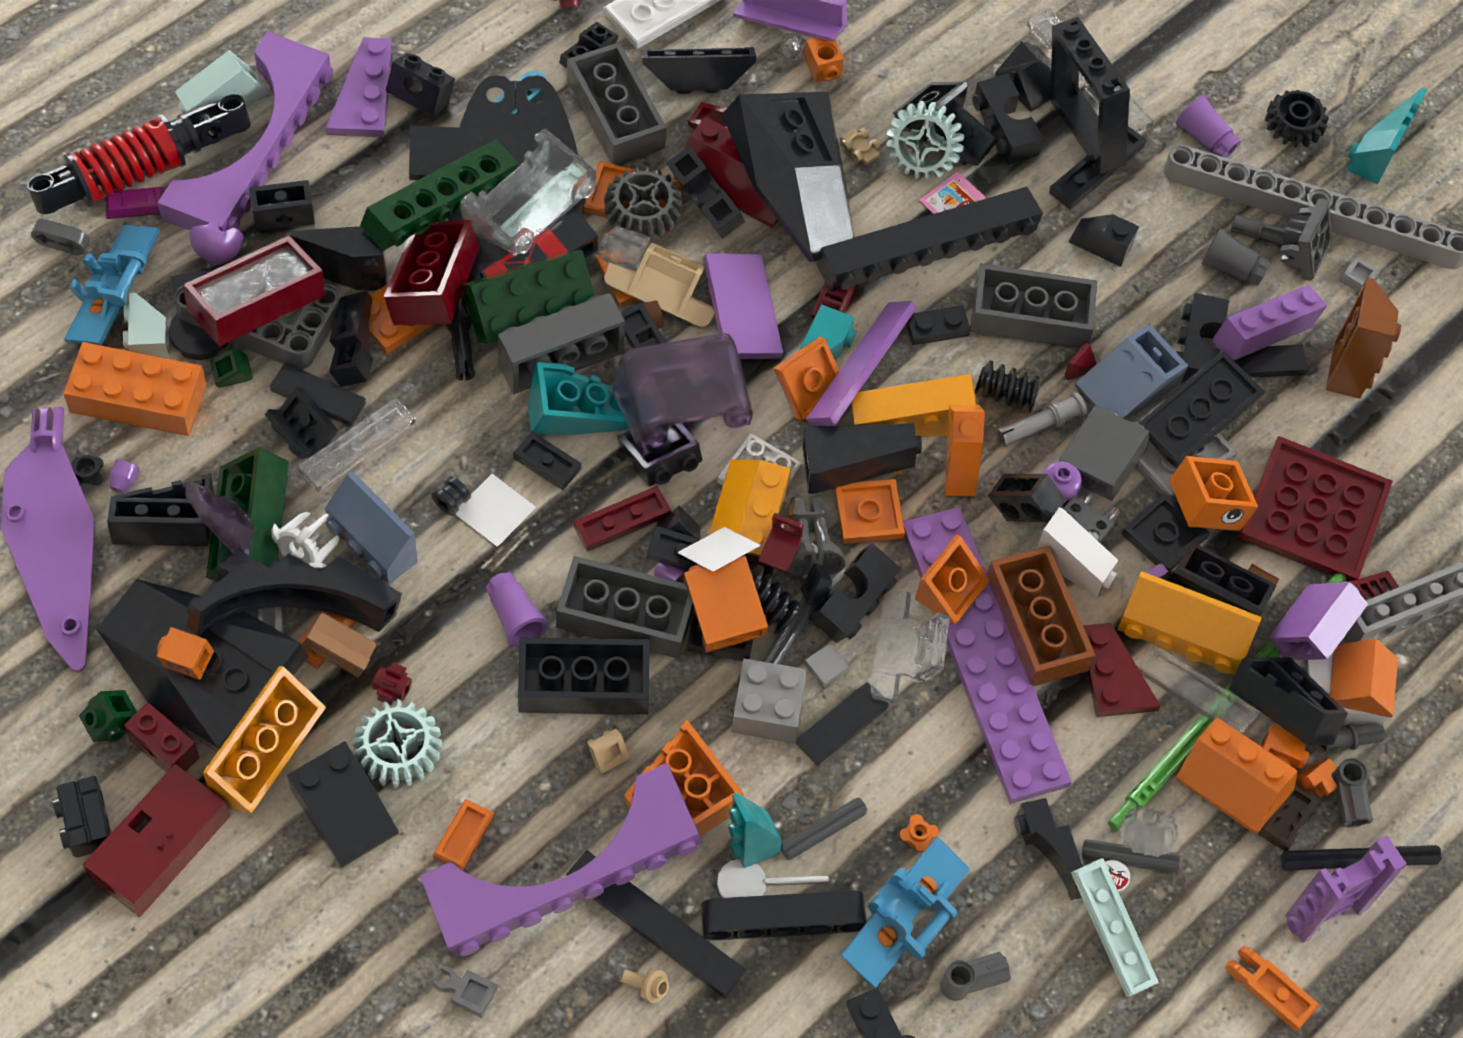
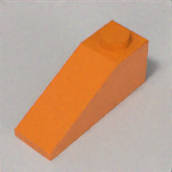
[944,404,985,496]

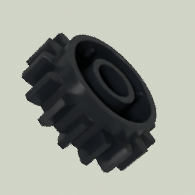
[1265,90,1329,148]

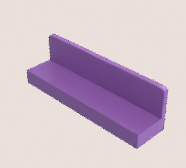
[733,0,847,41]

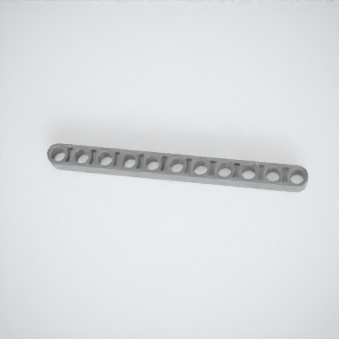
[1163,145,1463,269]

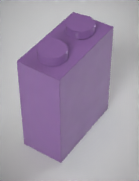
[1268,582,1368,660]

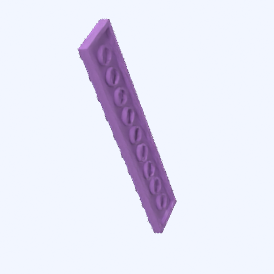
[903,507,1072,804]

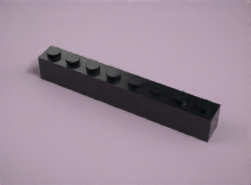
[816,187,1043,292]

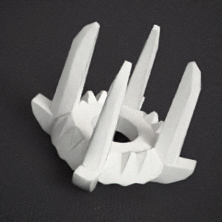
[271,512,339,570]

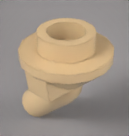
[620,969,669,1003]

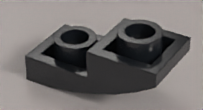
[559,22,618,68]

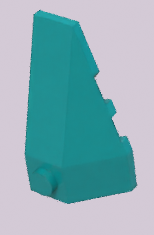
[1347,87,1427,184]
[528,362,656,435]

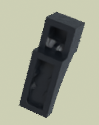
[329,291,373,387]
[1014,798,1083,900]

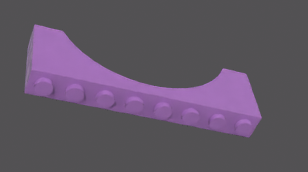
[158,31,333,231]
[420,763,703,956]

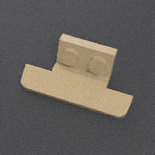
[604,243,715,328]

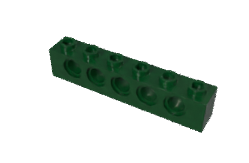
[360,139,519,251]

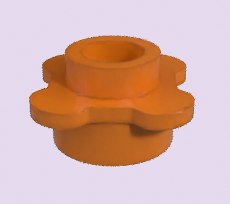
[900,814,939,852]

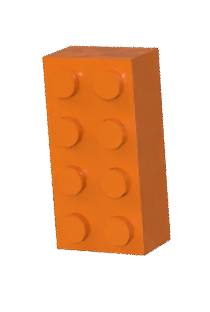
[63,342,207,436]

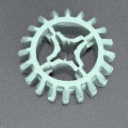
[886,101,964,180]
[352,699,442,789]

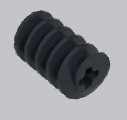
[975,360,1040,413]
[750,565,800,634]

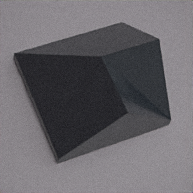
[995,41,1051,112]

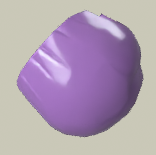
[189,221,244,266]

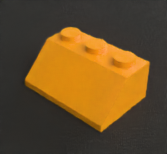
[708,459,791,558]

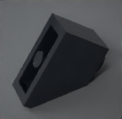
[1069,214,1139,267]

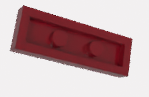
[574,485,671,552]

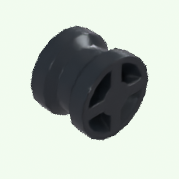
[431,476,471,516]

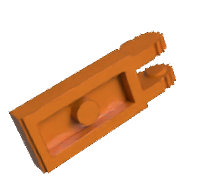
[1225,945,1320,1032]

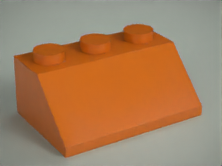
[1176,717,1298,835]

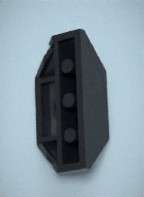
[641,47,757,94]

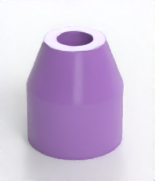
[110,459,140,493]
[654,563,686,583]

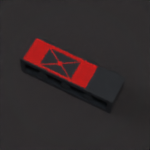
[480,210,598,278]

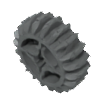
[604,166,683,241]

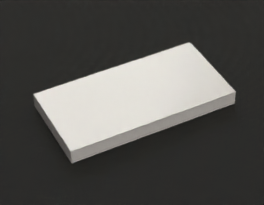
[603,0,721,49]

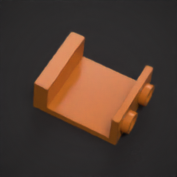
[684,556,768,653]

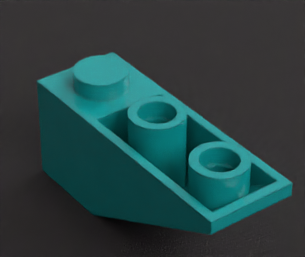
[728,793,781,868]

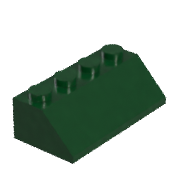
[206,447,289,580]

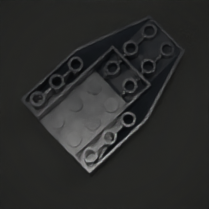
[722,92,854,262]
[96,579,308,753]

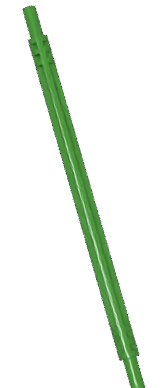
[1108,573,1347,831]

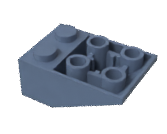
[1075,324,1188,420]

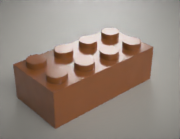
[987,546,1095,686]

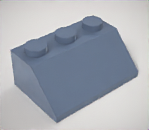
[325,471,418,584]

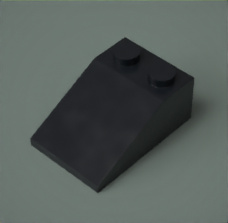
[290,226,387,291]
[287,741,399,868]

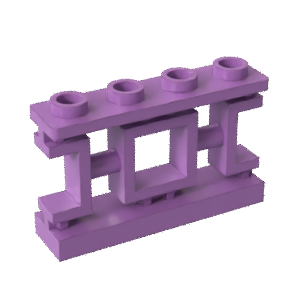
[1285,835,1406,943]

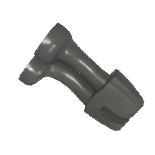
[787,496,845,576]

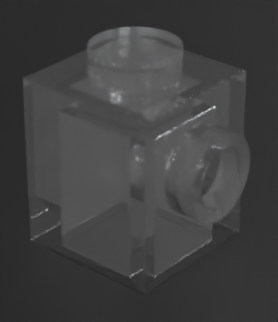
[601,226,650,271]

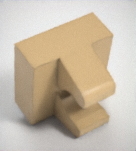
[587,729,630,774]

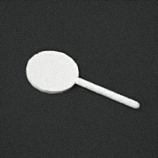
[717,859,829,898]

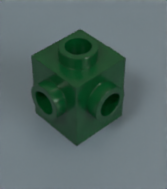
[79,690,137,742]

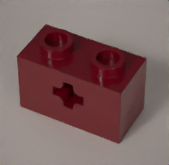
[124,703,200,773]

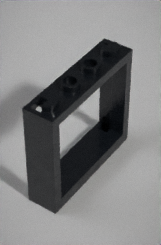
[1051,17,1130,174]

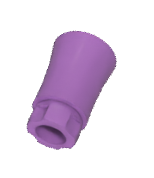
[1176,95,1241,158]
[486,572,548,647]

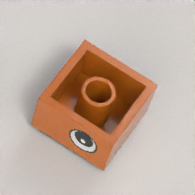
[1169,456,1258,531]

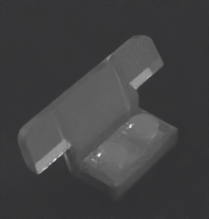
[870,591,950,703]

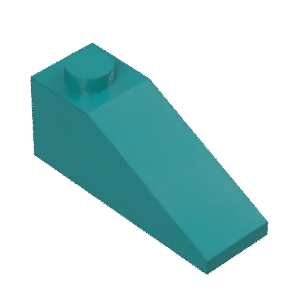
[799,305,857,360]

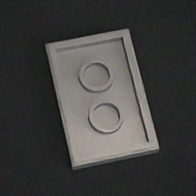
[1135,433,1237,500]

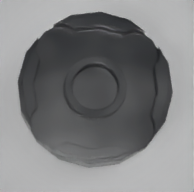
[169,314,229,360]

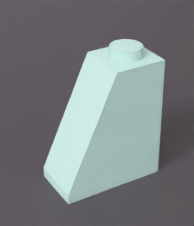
[175,50,269,120]

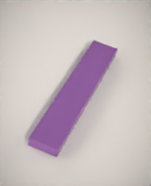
[806,301,916,427]

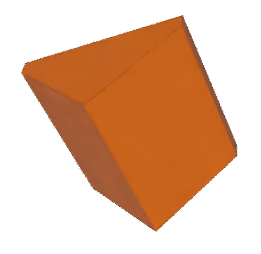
[915,535,990,625]
[1329,638,1398,718]

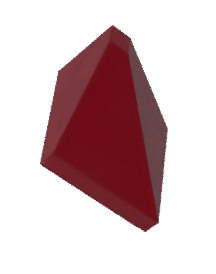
[1065,343,1097,380]

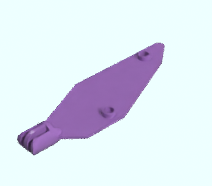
[0,407,95,672]

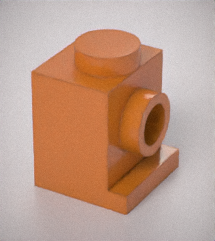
[1261,724,1310,770]

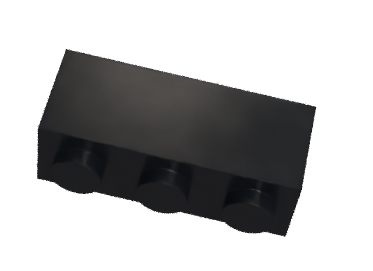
[1171,542,1277,617]

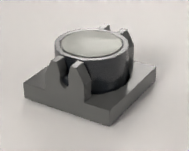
[1280,198,1332,281]

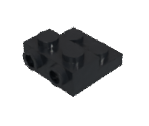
[617,411,703,487]

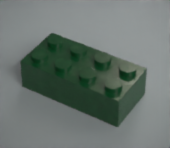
[461,250,595,344]

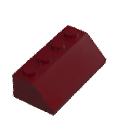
[674,117,778,228]

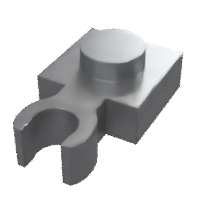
[434,966,498,1018]

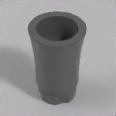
[1201,228,1271,286]

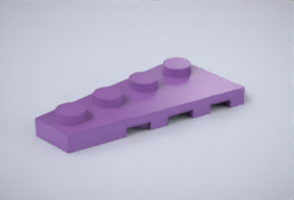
[326,37,392,137]

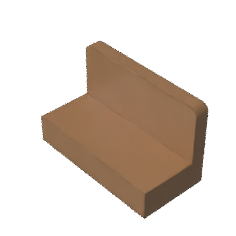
[302,613,376,677]

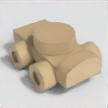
[840,128,880,166]

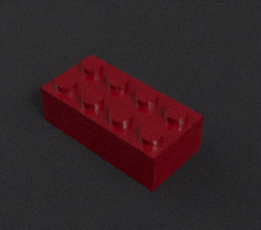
[384,220,479,326]

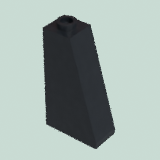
[802,423,922,494]

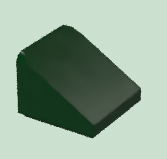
[210,347,253,388]

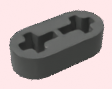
[31,219,90,255]

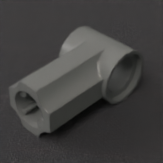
[1331,758,1373,827]
[940,952,1011,1001]

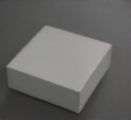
[1339,256,1380,292]
[804,643,849,688]

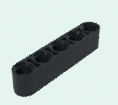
[701,891,867,940]

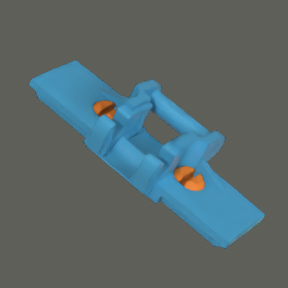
[64,225,160,345]
[840,837,970,988]

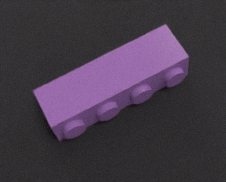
[1212,285,1327,360]

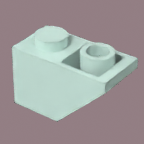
[123,293,170,359]

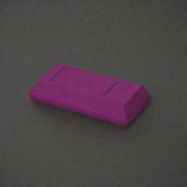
[105,187,165,219]

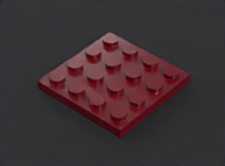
[1239,436,1393,582]

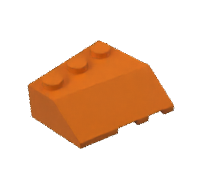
[624,719,744,837]

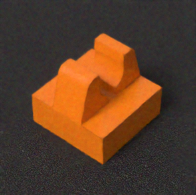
[1295,758,1337,798]

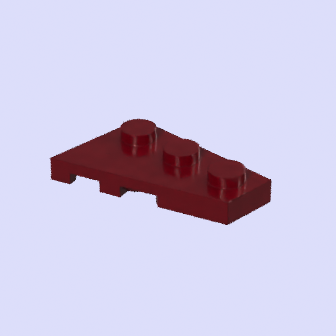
[1083,623,1161,717]

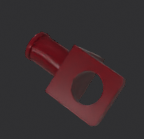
[759,513,803,572]

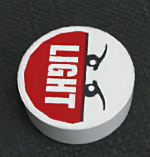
[1105,860,1130,894]

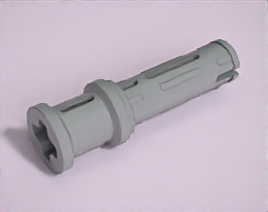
[996,392,1087,447]

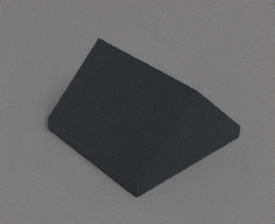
[893,81,968,141]

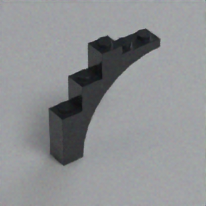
[186,550,402,635]

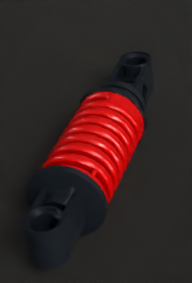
[27,94,251,214]

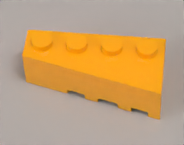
[852,374,977,437]

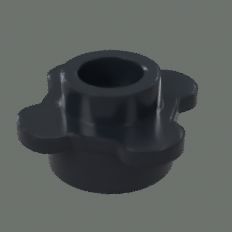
[72,455,104,485]

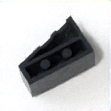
[107,473,215,546]
[1228,657,1348,747]

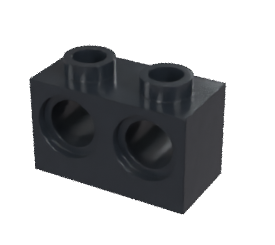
[988,473,1066,523]

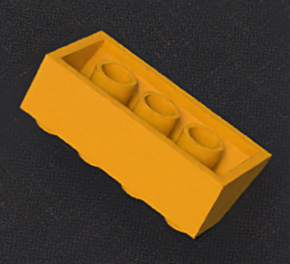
[1117,571,1262,675]
[203,666,326,813]

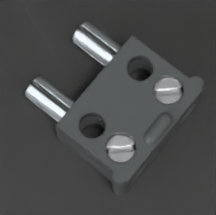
[1063,490,1120,545]

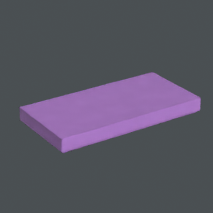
[703,253,783,359]

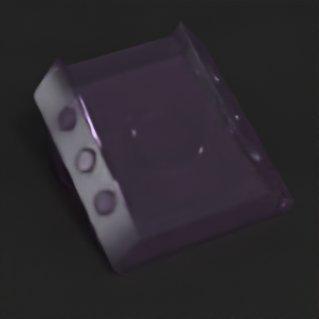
[185,481,256,554]

